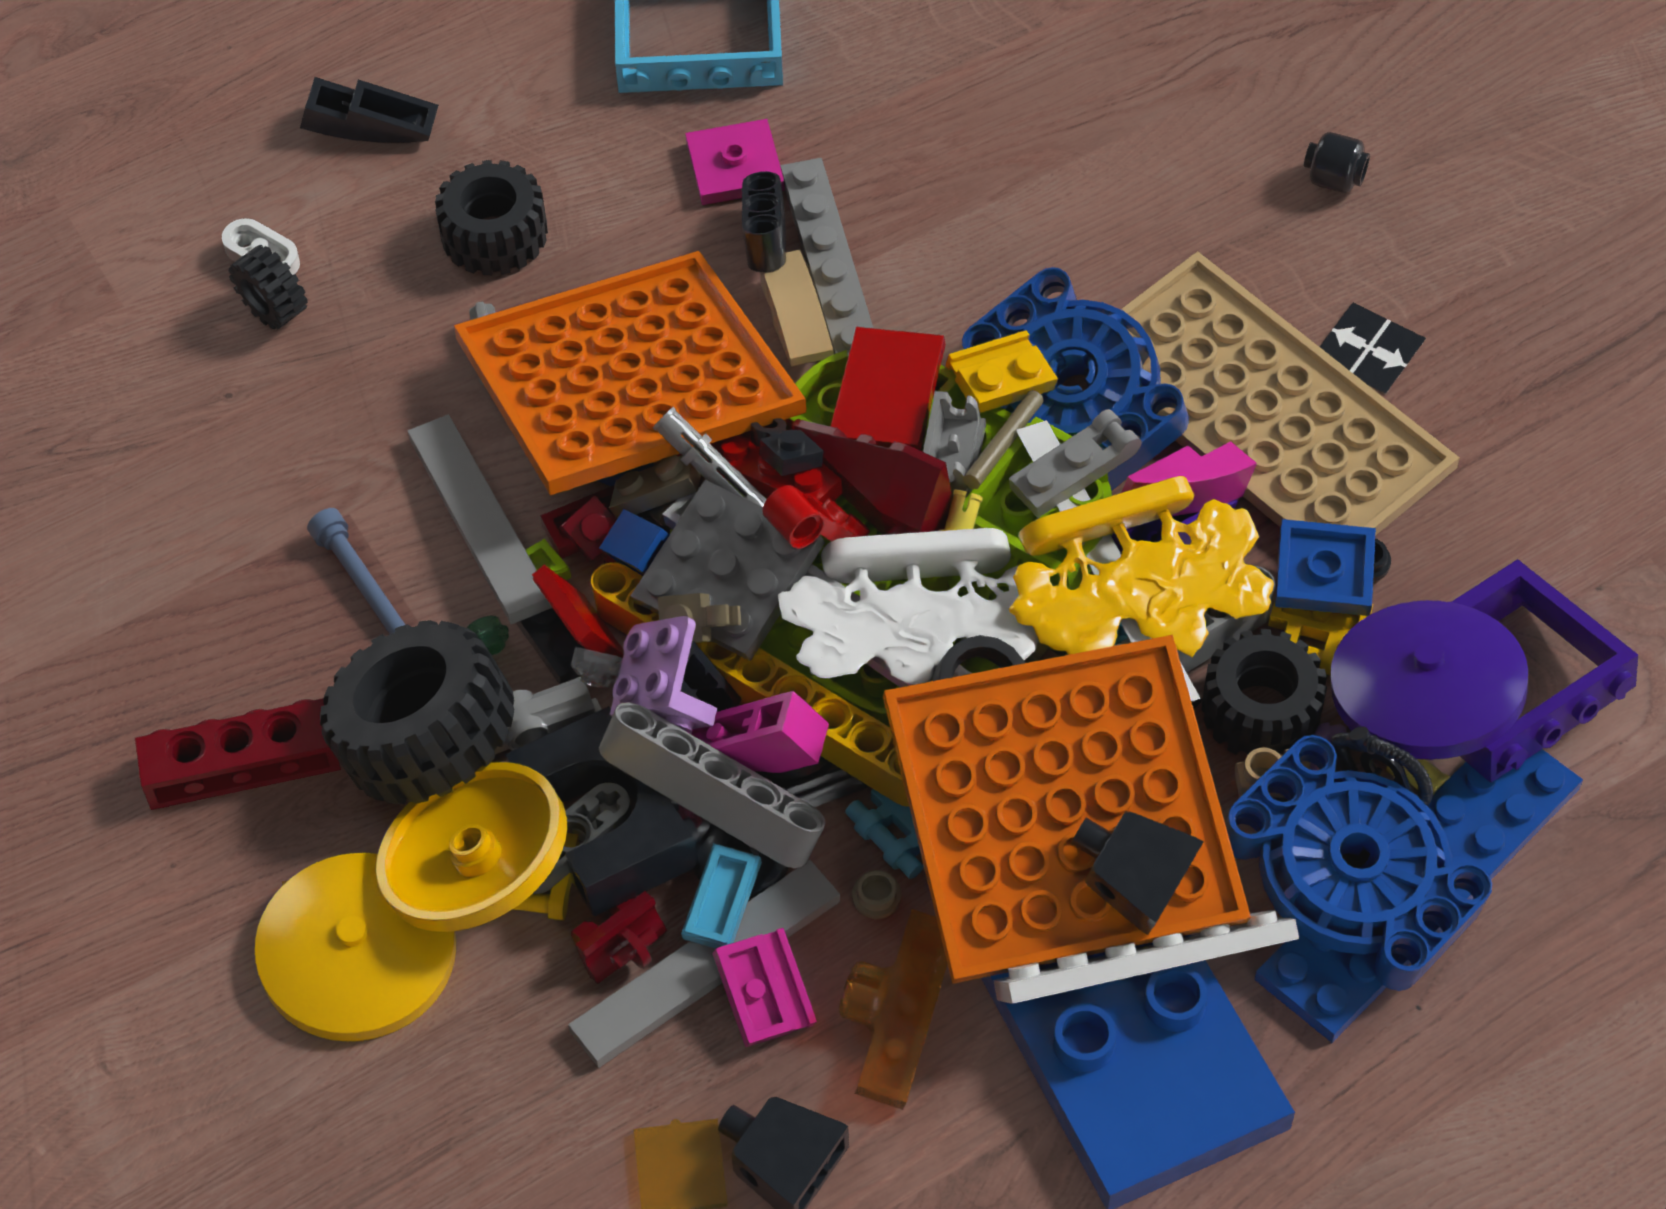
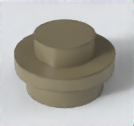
[852,870,901,919]

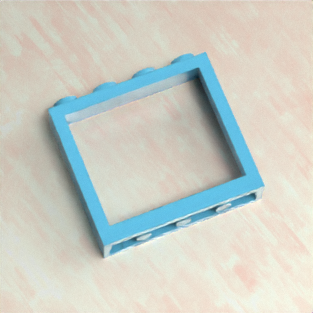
[615,0,783,93]

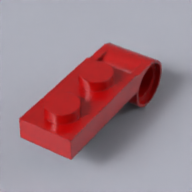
[762,485,871,549]

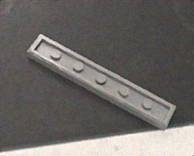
[407,414,552,625]
[568,860,840,1068]

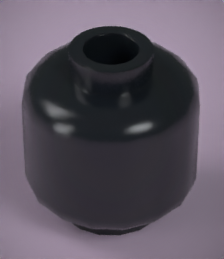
[1303,132,1370,193]

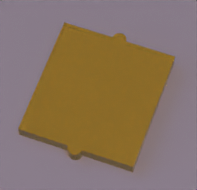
[633,1118,728,1209]

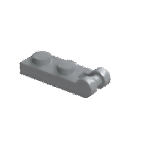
[1009,409,1142,518]

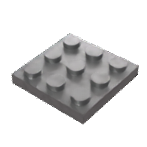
[631,480,825,661]

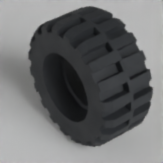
[320,620,515,804]

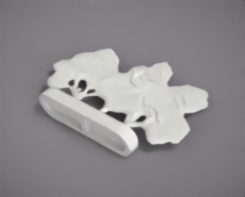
[778,528,1039,685]

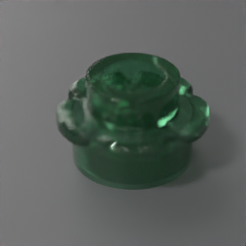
[467,615,509,656]

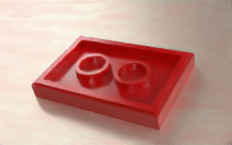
[830,327,946,450]

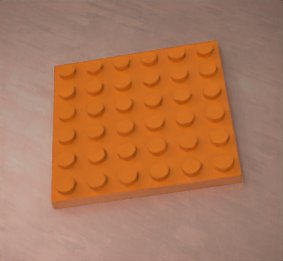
[454,251,806,495]
[883,635,1251,984]

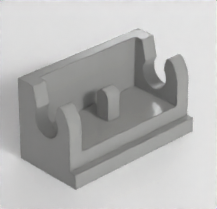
[923,391,986,497]

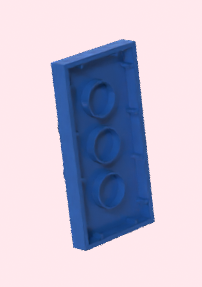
[926,877,1295,1209]

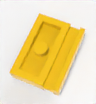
[945,330,1058,413]

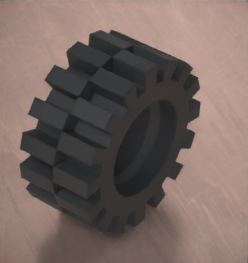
[228,245,308,330]

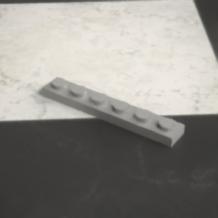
[780,157,873,356]

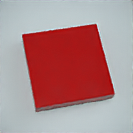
[532,564,624,671]

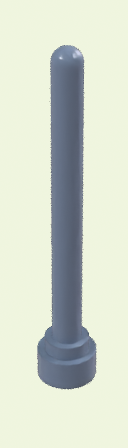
[307,508,405,634]

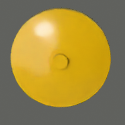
[376,762,567,932]
[255,853,456,1042]

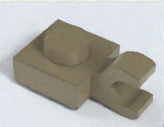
[658,593,741,643]

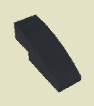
[300,77,439,143]

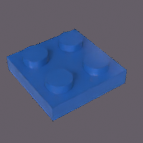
[1275,519,1376,616]

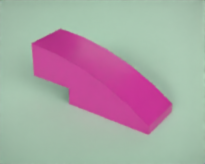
[1121,441,1257,516]

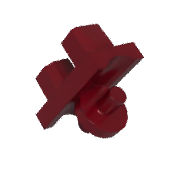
[571,891,667,984]

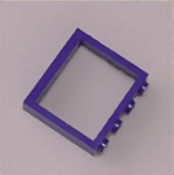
[1451,559,1638,783]

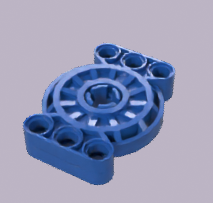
[962,267,1189,491]
[1225,735,1492,991]

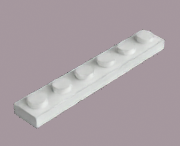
[993,910,1299,1004]

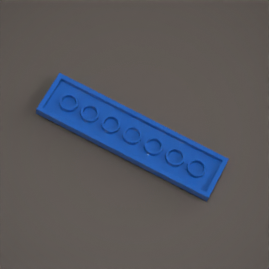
[1254,749,1583,1043]

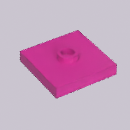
[685,119,785,205]

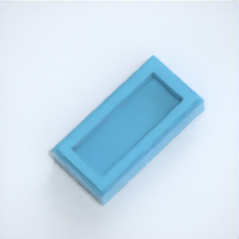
[681,843,762,949]

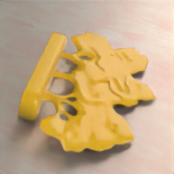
[1008,476,1274,658]

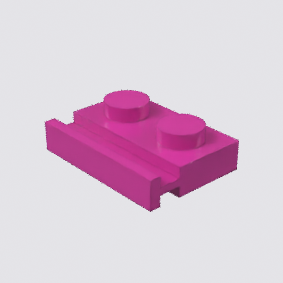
[712,928,817,1048]

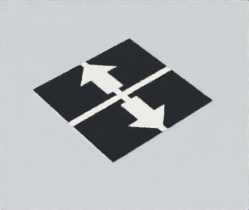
[1320,302,1426,394]

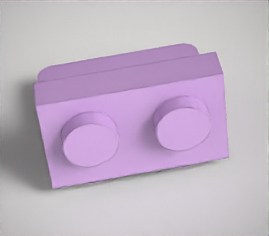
[610,616,717,734]

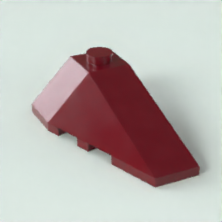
[792,419,952,535]

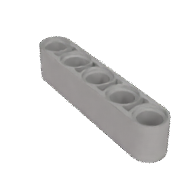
[599,703,826,868]

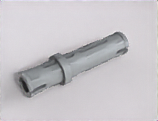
[652,407,767,507]

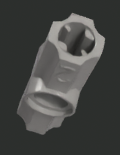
[495,677,595,754]

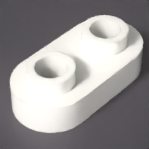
[222,219,300,275]

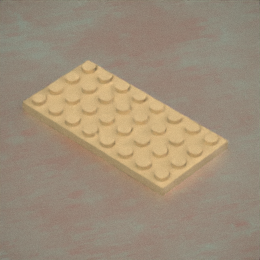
[1121,251,1460,536]

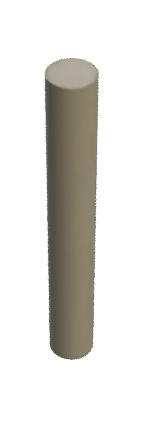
[963,390,1044,489]

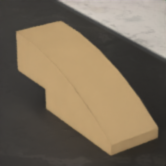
[760,250,834,366]

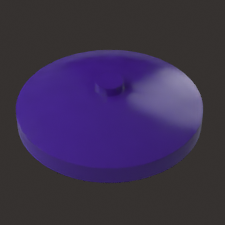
[1331,600,1528,760]

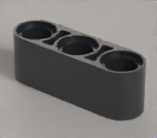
[742,171,786,272]

